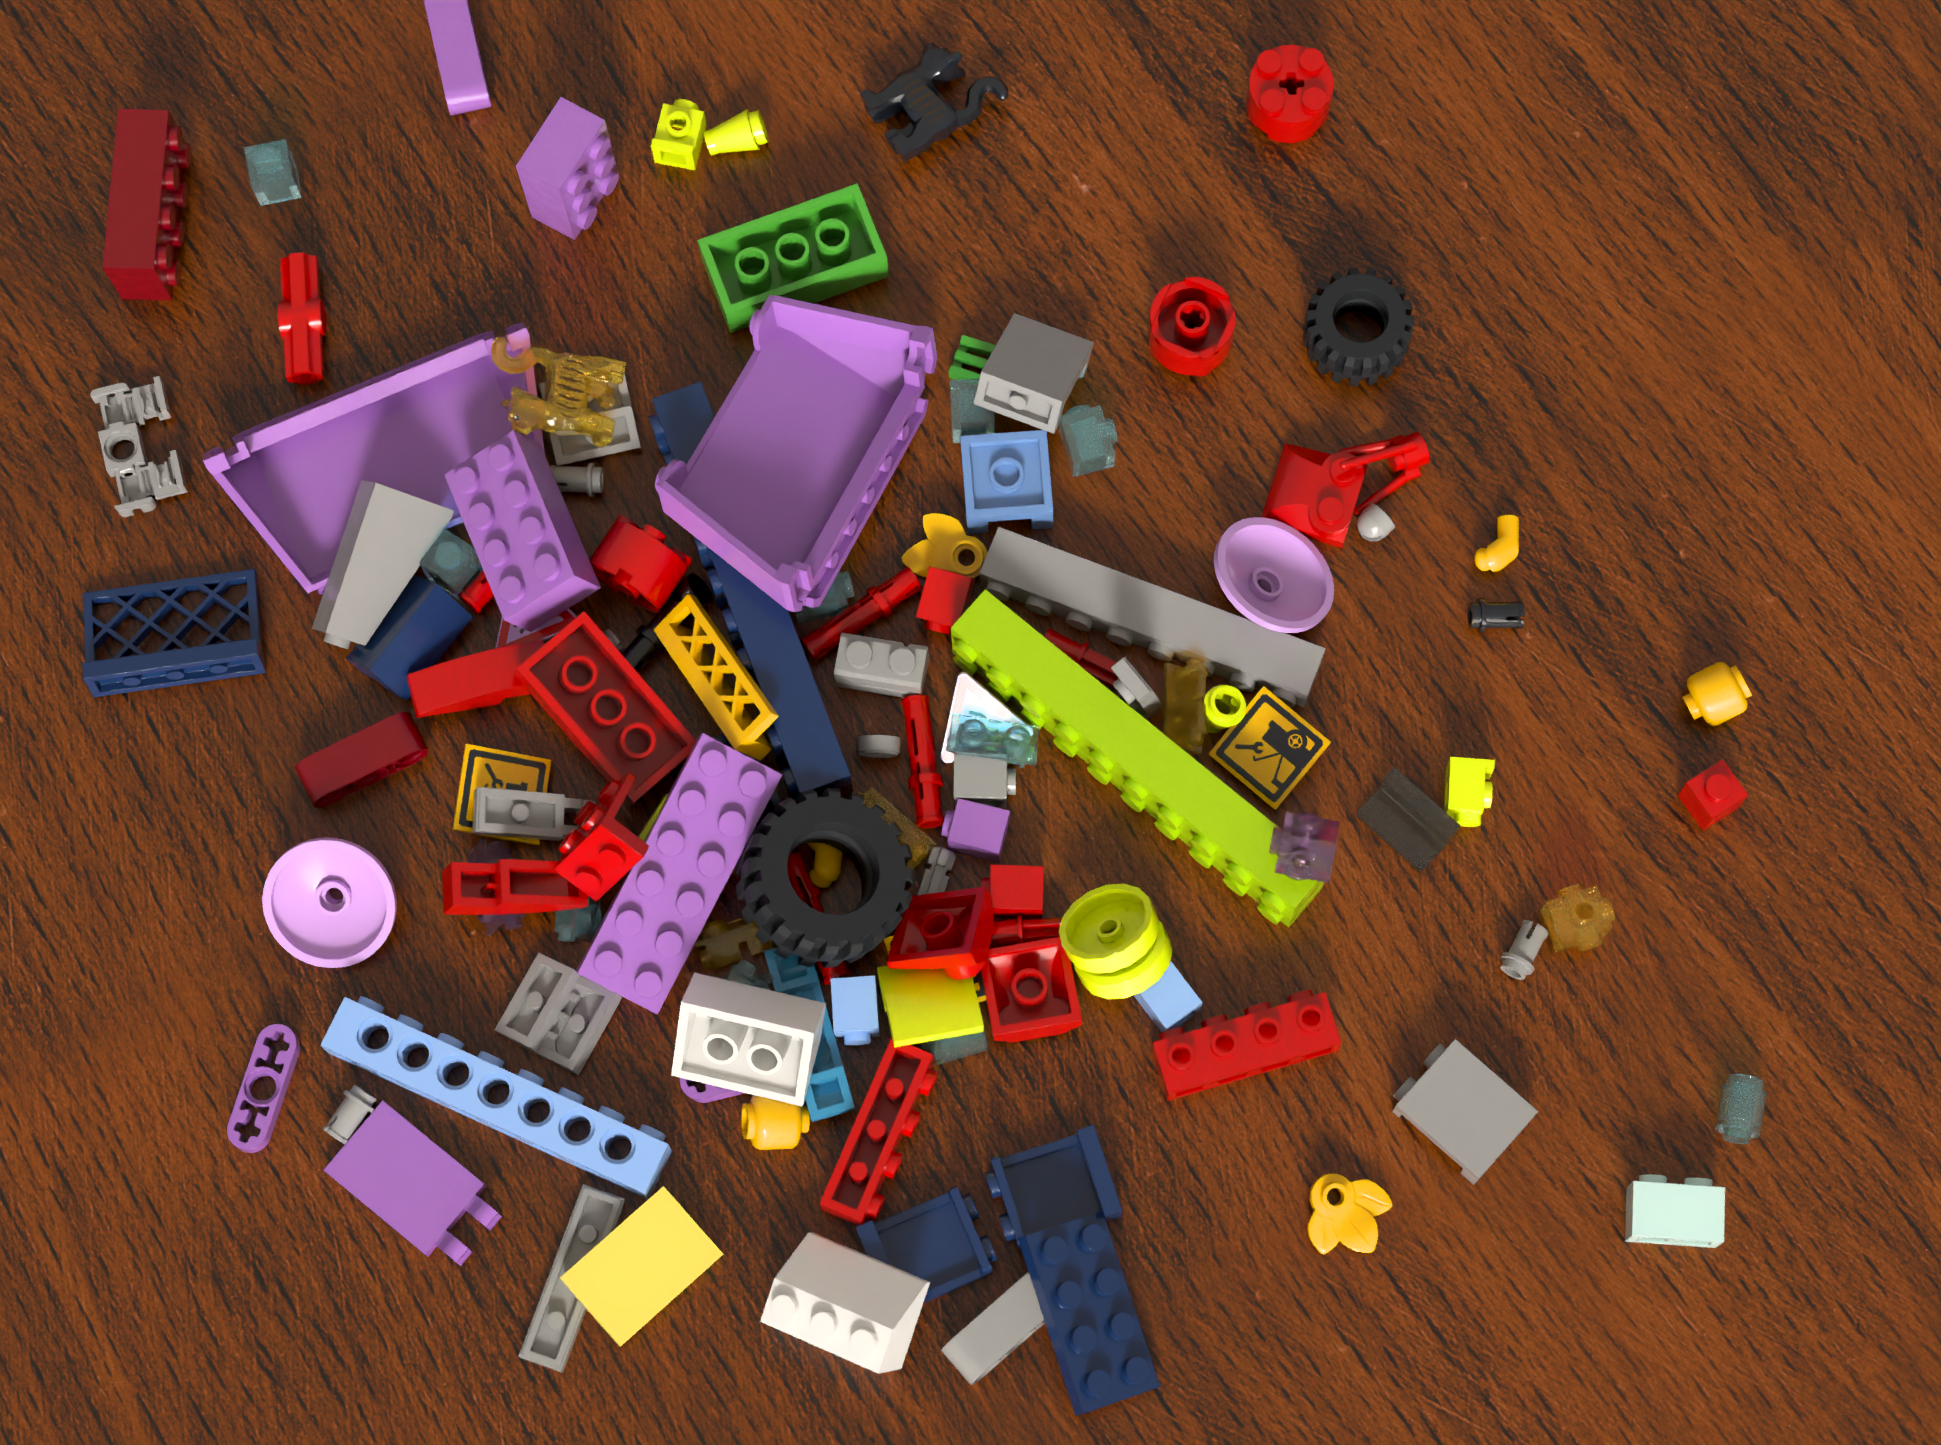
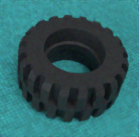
[736,788,915,968]

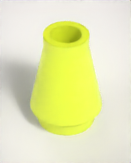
[704,109,769,156]
[1200,685,1246,733]

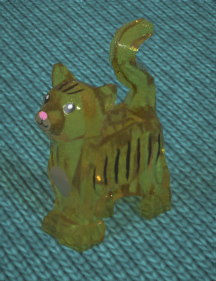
[491,337,626,448]

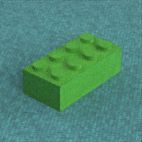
[697,183,889,333]

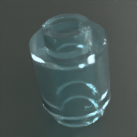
[1715,1074,1767,1144]

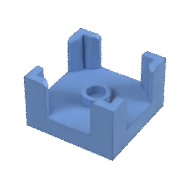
[960,430,1053,534]

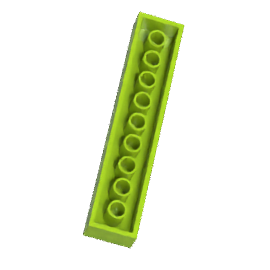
[951,589,1329,928]

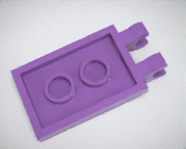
[324,1100,502,1266]

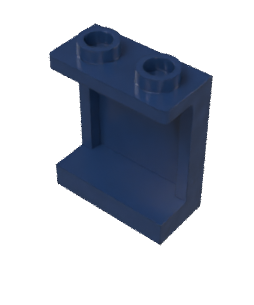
[984,1125,1122,1250]
[856,1185,997,1304]

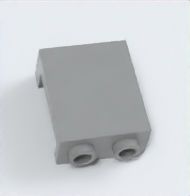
[974,313,1094,434]
[1392,1039,1538,1185]

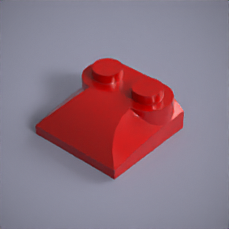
[1261,443,1368,548]
[887,887,995,980]
[981,937,1082,1042]

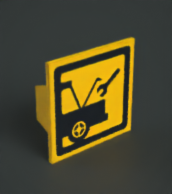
[1208,686,1331,810]
[452,744,551,845]

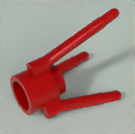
[1338,432,1430,515]

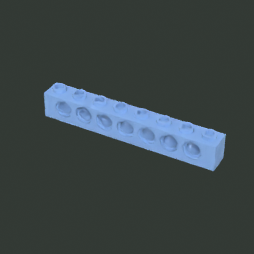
[320,996,672,1199]

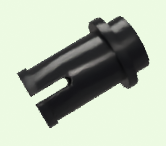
[1467,598,1525,633]

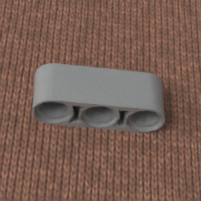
[941,1272,1045,1386]

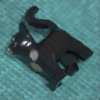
[860,42,1009,163]

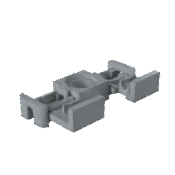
[90,376,188,517]

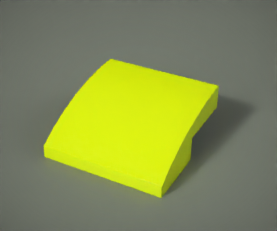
[877,965,984,1048]

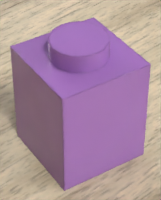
[941,798,1010,863]

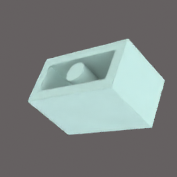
[1625,1174,1725,1248]

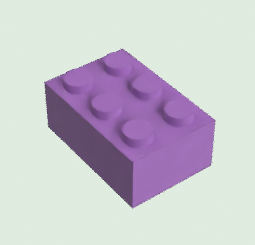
[516,97,619,240]

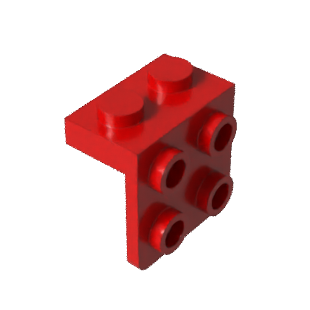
[554,772,649,901]

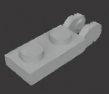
[1111,657,1163,720]
[472,787,596,841]

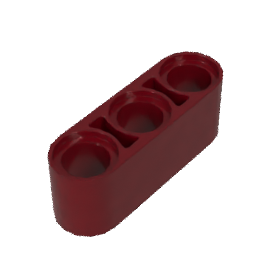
[295,712,429,808]

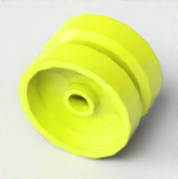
[1059,884,1173,999]

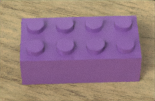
[444,430,601,632]

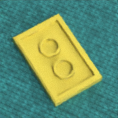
[560,1186,723,1347]

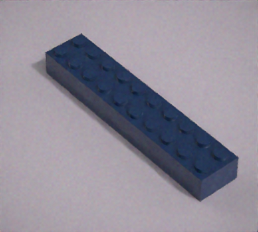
[648,381,854,800]

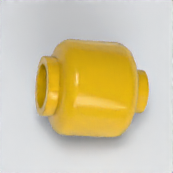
[1682,662,1752,726]
[741,1095,810,1150]

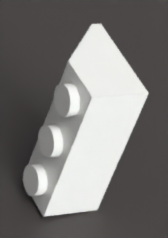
[671,973,826,1107]
[760,1232,930,1374]

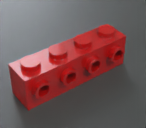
[1151,990,1342,1101]
[819,1037,939,1226]

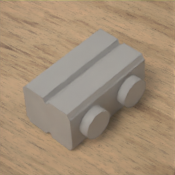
[834,633,929,698]

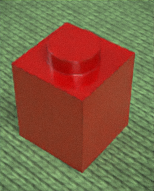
[916,566,976,635]
[1677,759,1748,831]
[981,864,1044,919]

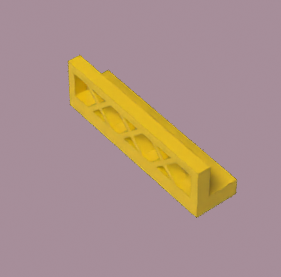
[654,594,779,761]

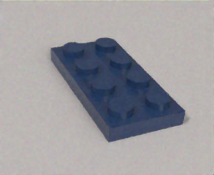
[1018,1211,1160,1416]

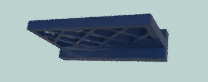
[82,569,267,697]

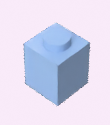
[1133,960,1203,1033]
[830,975,880,1046]

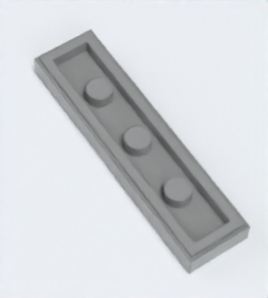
[518,1184,627,1373]

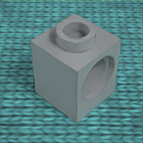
[954,754,1016,808]

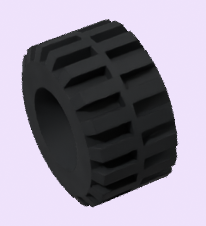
[1303,268,1414,386]

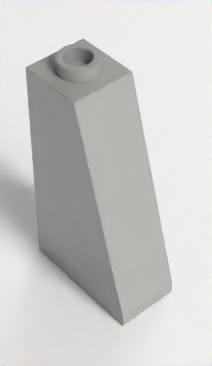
[312,480,454,649]

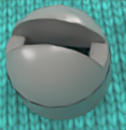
[1357,503,1395,541]

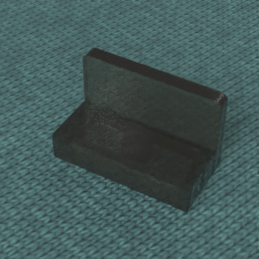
[1357,767,1461,872]

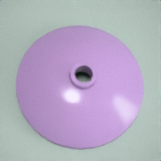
[1214,517,1334,633]
[262,837,397,968]

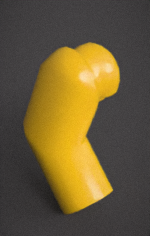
[1475,515,1519,572]
[807,843,843,888]

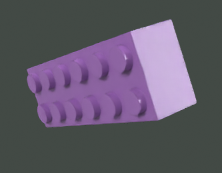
[576,733,782,1015]

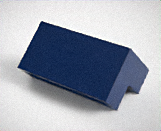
[346,575,473,701]

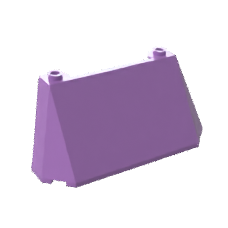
[655,295,938,612]
[203,322,545,595]

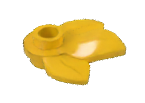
[901,513,988,578]
[1307,1173,1392,1254]

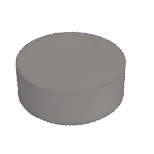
[857,735,901,758]

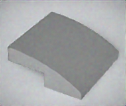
[539,365,641,466]
[495,953,622,1076]

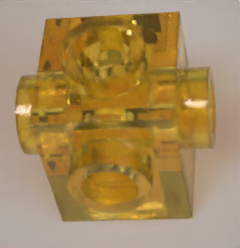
[1540,883,1615,952]

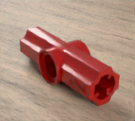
[277,252,327,386]

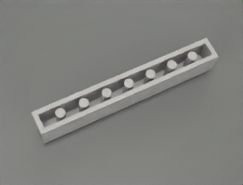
[979,527,1326,708]

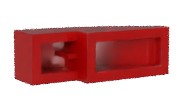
[406,639,544,718]
[442,859,588,915]

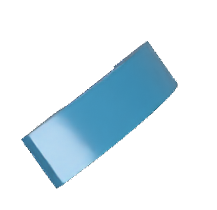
[764,948,855,1122]

